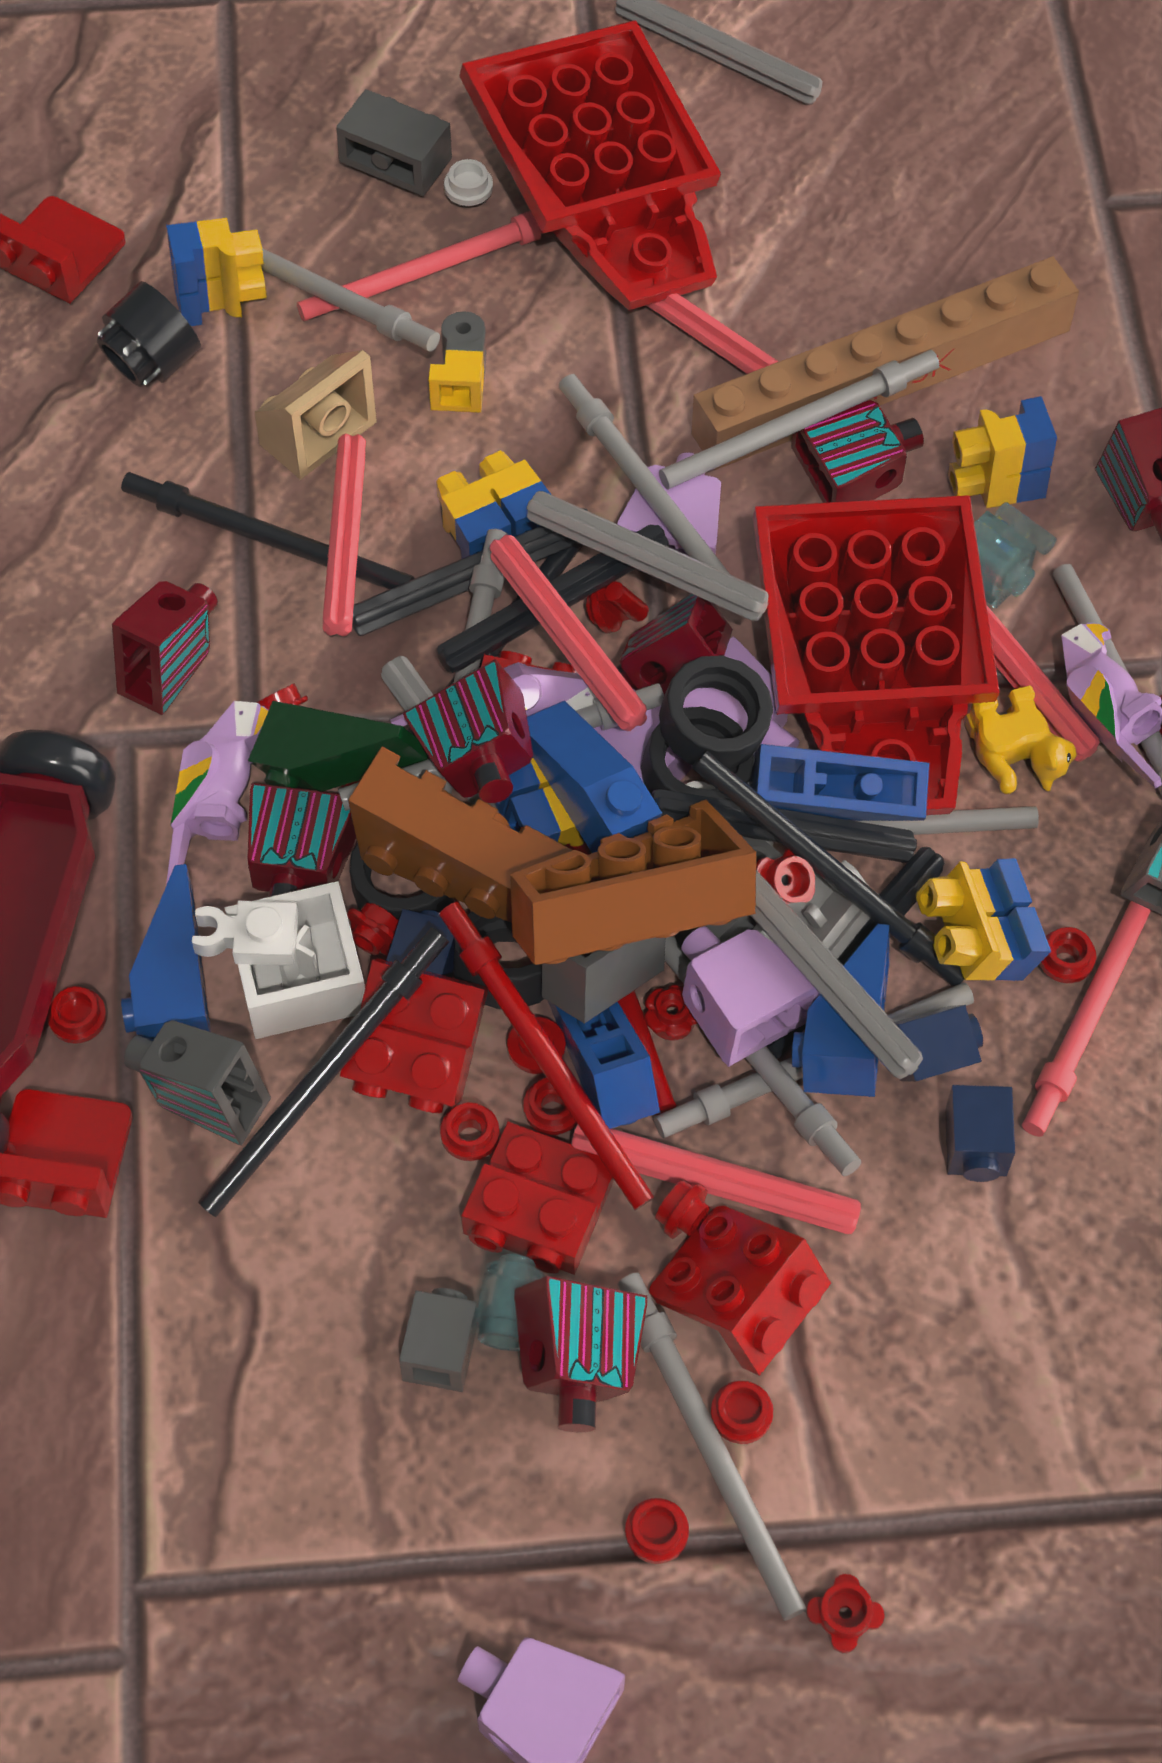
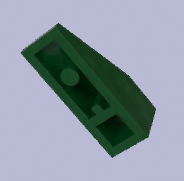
[248,701,428,792]

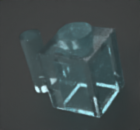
[974,502,1057,609]

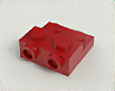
[340,958,488,1113]
[461,1122,614,1275]

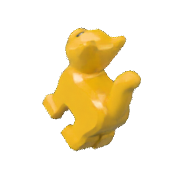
[965,685,1077,794]

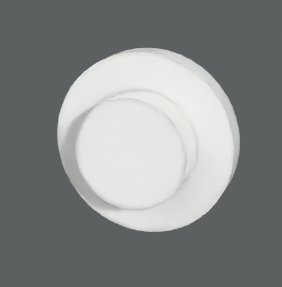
[444,159,493,206]

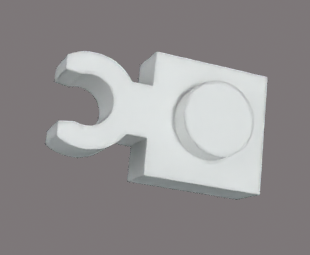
[192,901,299,966]

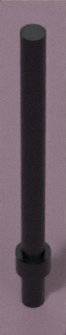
[121,472,415,589]
[692,750,964,987]
[198,927,449,1217]

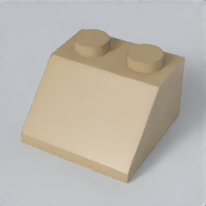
[254,350,377,480]

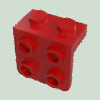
[0,196,126,304]
[0,1089,133,1218]
[649,1206,831,1376]

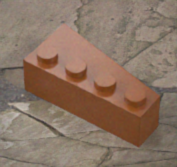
[348,746,572,923]
[510,800,756,965]

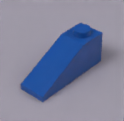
[527,700,662,853]
[747,744,929,821]
[121,864,211,1040]
[792,924,890,1097]
[547,1000,660,1129]

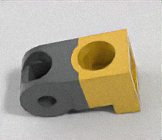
[429,311,487,413]

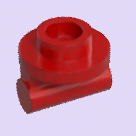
[586,581,649,633]

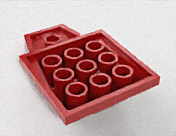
[459,20,721,310]
[753,495,1000,815]

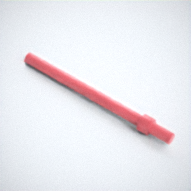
[297,211,542,321]
[1022,901,1151,1137]

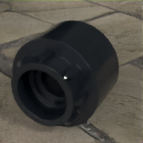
[97,281,201,386]

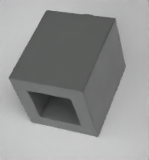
[399,1288,478,1392]

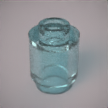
[475,1254,545,1351]

